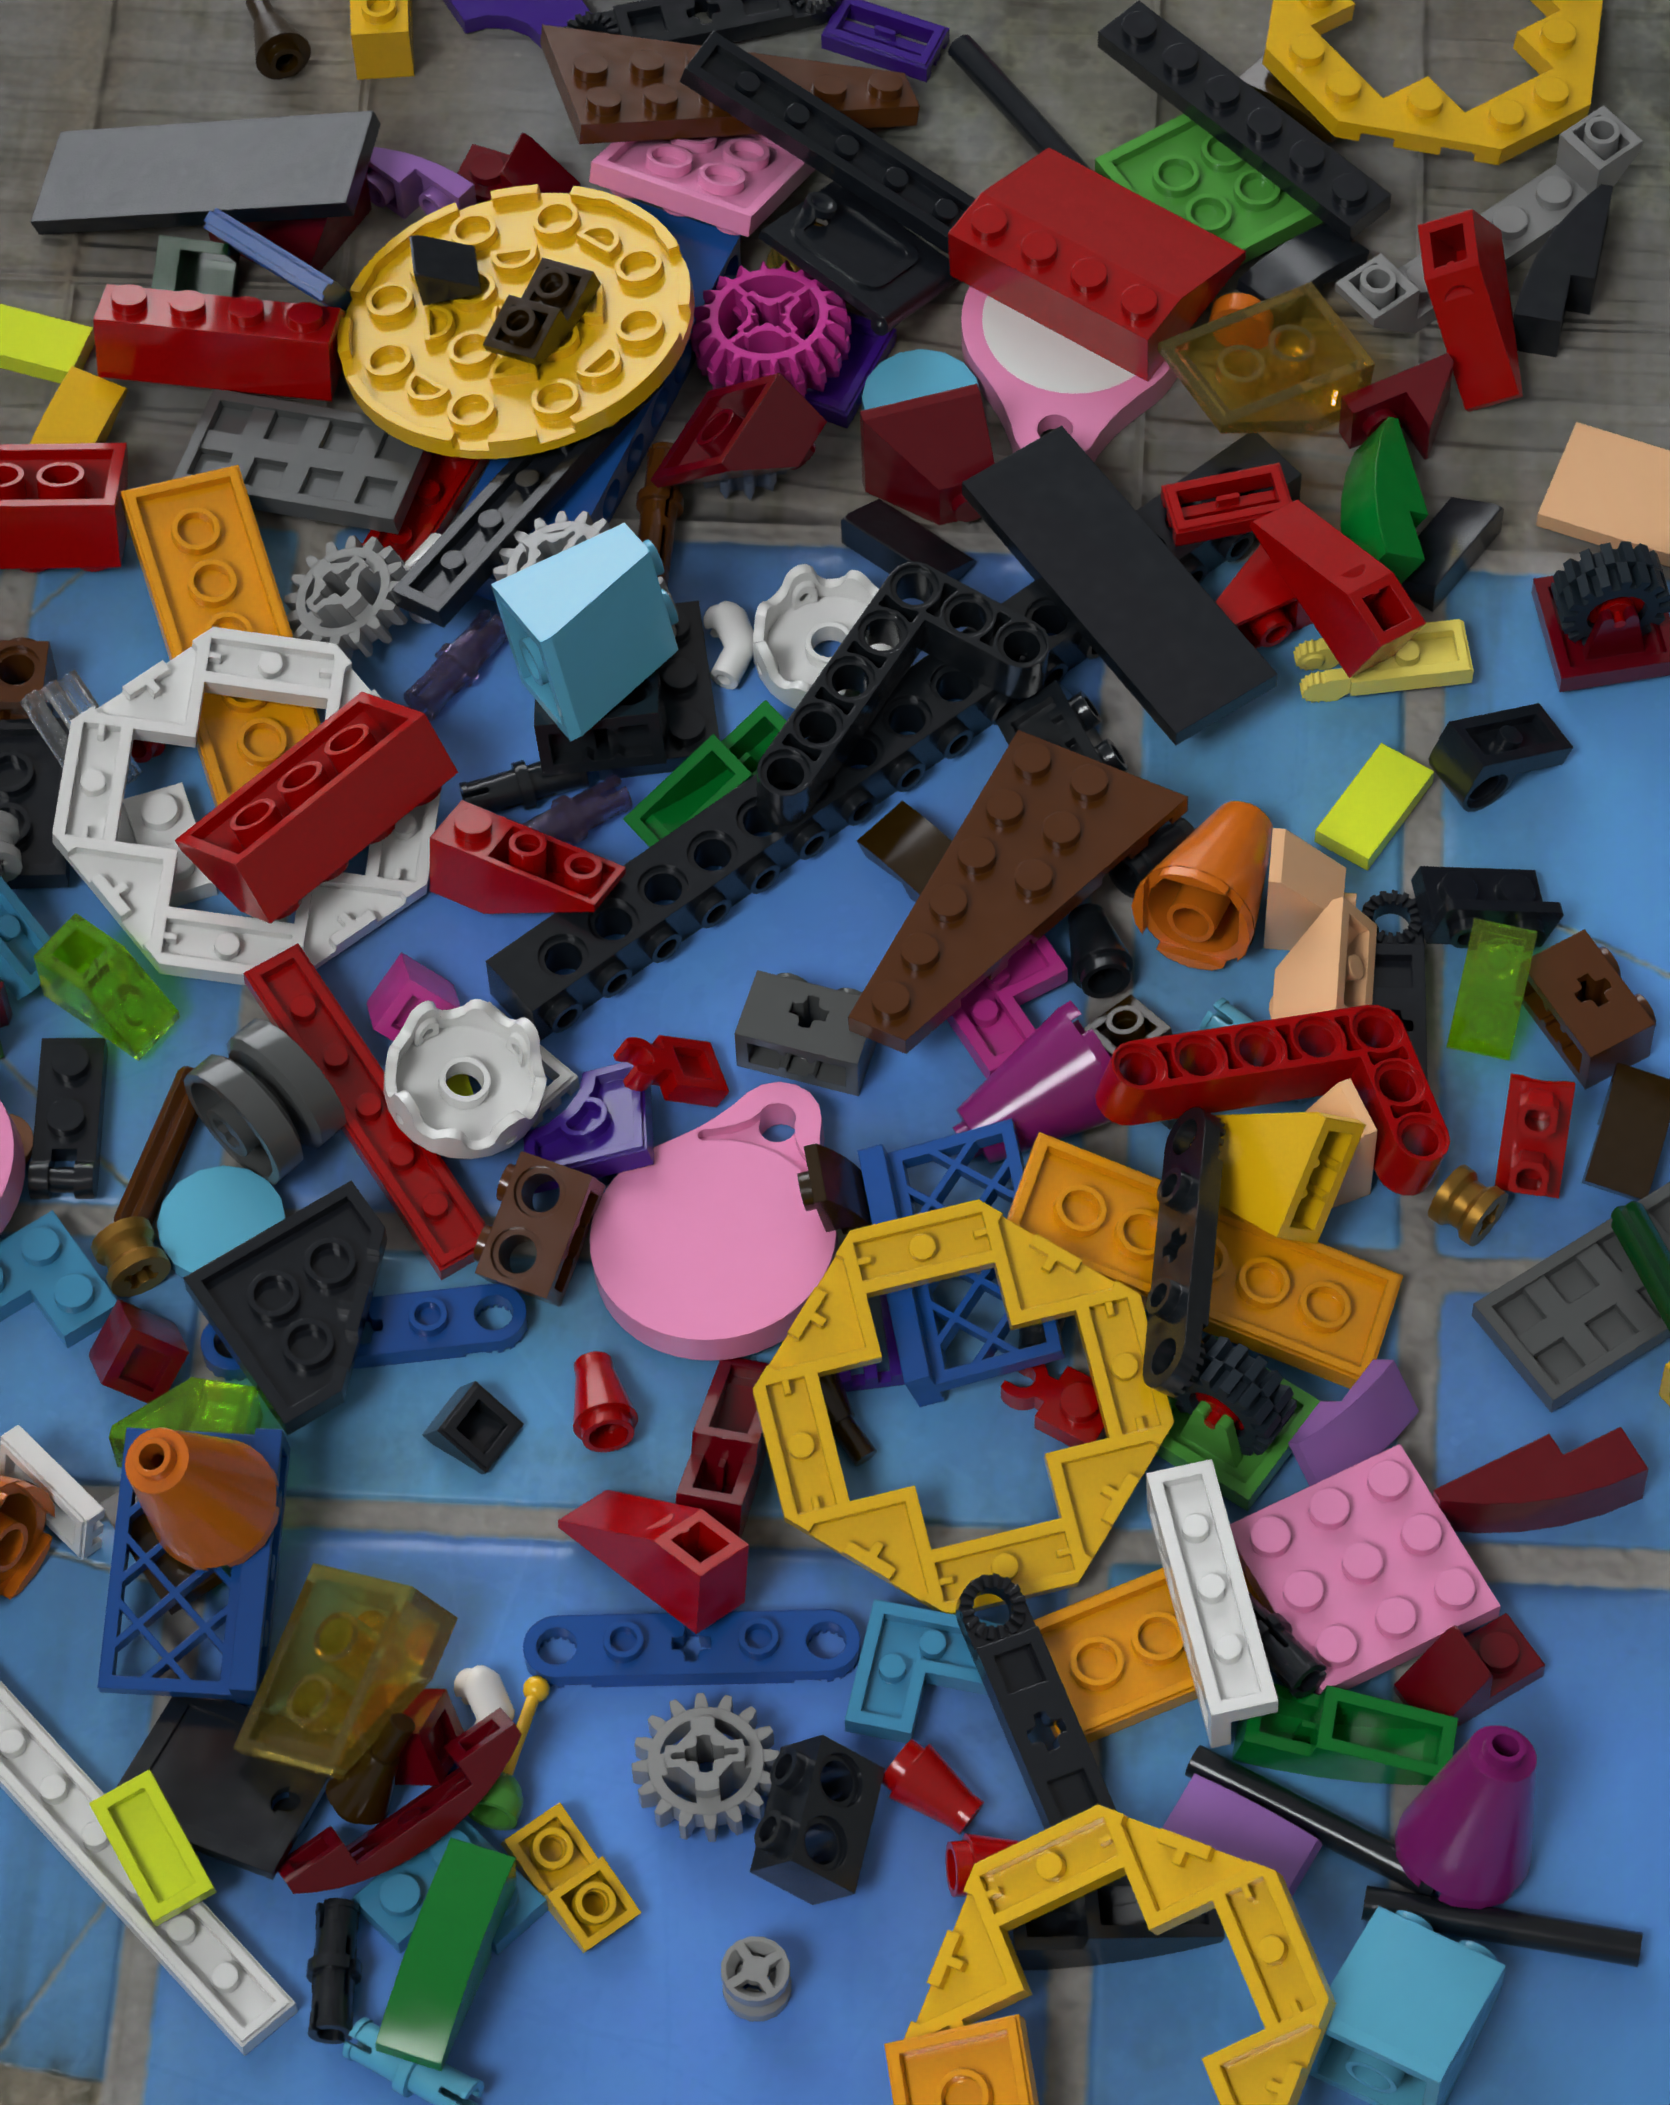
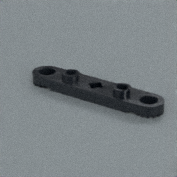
[564,0,843,46]
[1362,890,1428,1172]
[1143,1107,1226,1398]
[956,1573,1117,1830]

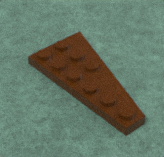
[540,25,920,144]
[848,730,1188,1054]

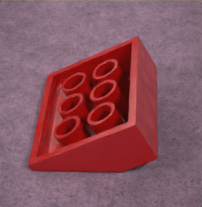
[948,147,1246,382]

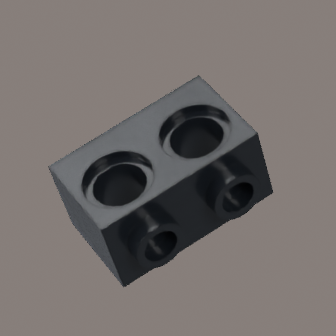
[534,670,667,777]
[750,1735,885,1905]

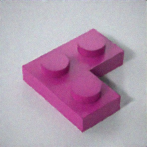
[946,935,1068,1079]

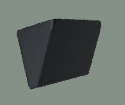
[1401,497,1504,612]
[841,499,974,581]

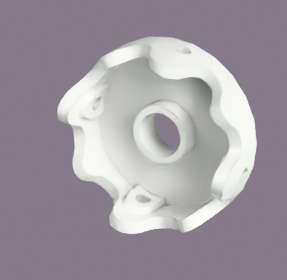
[753,564,892,709]
[383,999,547,1159]

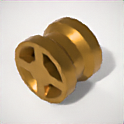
[1427,1164,1508,1247]
[91,1216,171,1297]

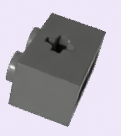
[734,970,877,1096]

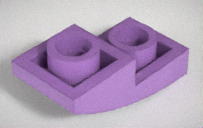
[367,147,477,219]
[1288,1360,1419,1486]
[1162,1773,1323,1897]

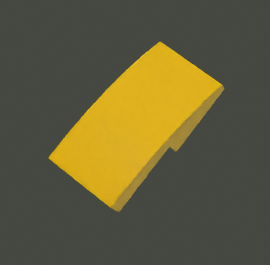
[29,366,128,444]
[501,1802,641,1953]

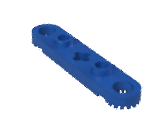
[200,1284,528,1381]
[523,1609,861,1688]

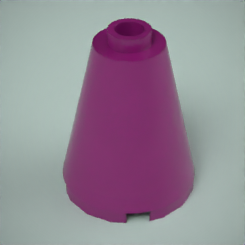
[952,1000,1112,1164]
[1395,1725,1537,1909]

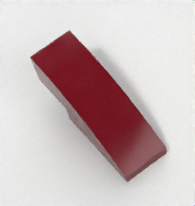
[675,1358,769,1538]
[1433,1427,1649,1533]

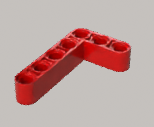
[1095,1005,1450,1196]

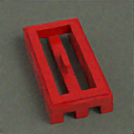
[1161,463,1292,547]

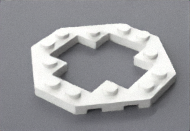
[52,627,441,985]

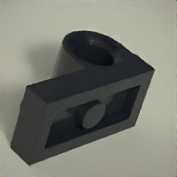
[1428,703,1573,812]

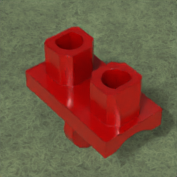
[1495,1073,1576,1198]

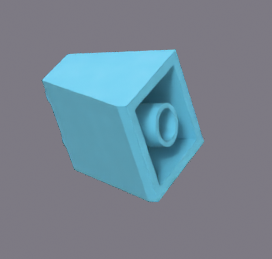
[491,523,679,742]
[1309,1906,1506,2105]

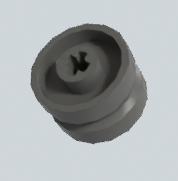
[183,1018,346,1185]

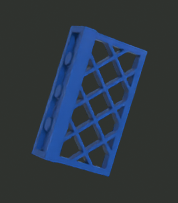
[857,1118,1066,1407]
[97,1427,291,1707]

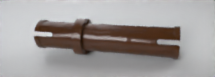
[636,442,685,587]

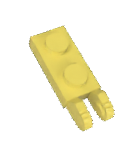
[1293,619,1474,703]

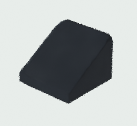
[409,235,482,306]
[422,1381,524,1474]

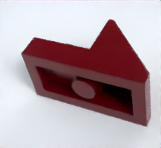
[457,132,581,204]
[1339,353,1454,460]
[1393,1613,1545,1727]

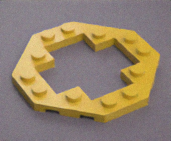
[1262,0,1603,165]
[753,1199,1174,1615]
[904,1805,1336,2105]

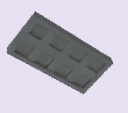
[172,389,433,534]
[1472,1182,1670,1412]

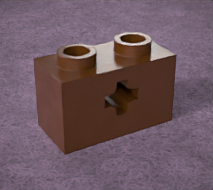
[1516,929,1656,1090]

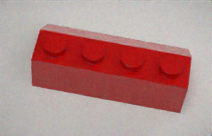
[93,284,346,401]
[0,443,128,573]
[175,692,458,924]

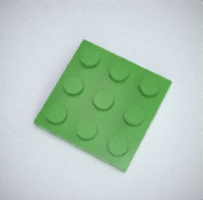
[1095,113,1323,265]

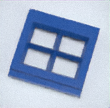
[203,208,352,312]

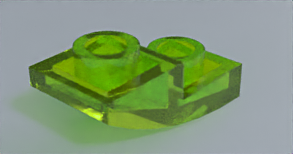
[1446,918,1538,1061]

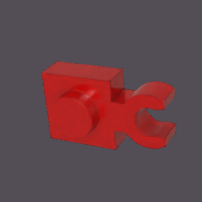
[613,1035,730,1107]
[1001,1364,1106,1447]

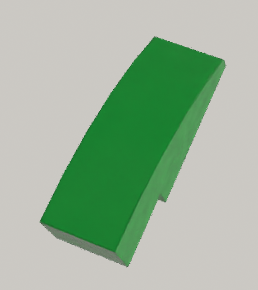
[1340,416,1429,584]
[623,700,787,847]
[1231,1684,1458,1785]
[375,1838,516,2071]

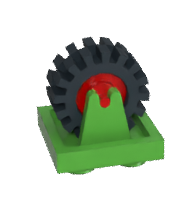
[1156,1335,1320,1511]

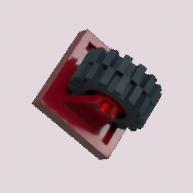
[1531,541,1670,693]

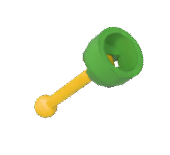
[468,1675,550,1830]

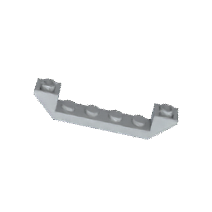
[1335,105,1643,333]

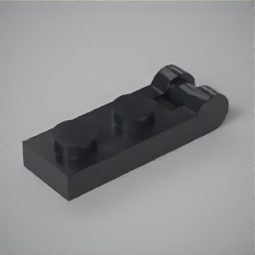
[28,1038,108,1199]

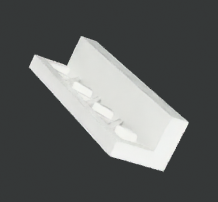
[1146,1459,1278,1748]

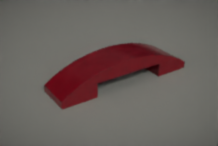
[278,1707,522,1894]

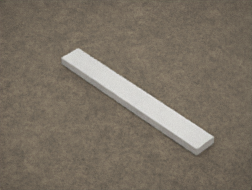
[0,1680,298,2056]

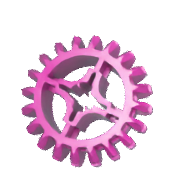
[690,260,852,398]

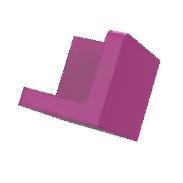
[367,952,461,1041]

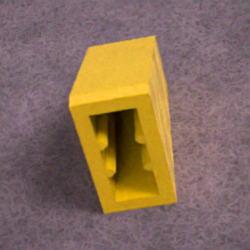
[1190,1112,1366,1244]

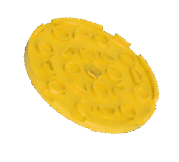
[337,184,695,459]

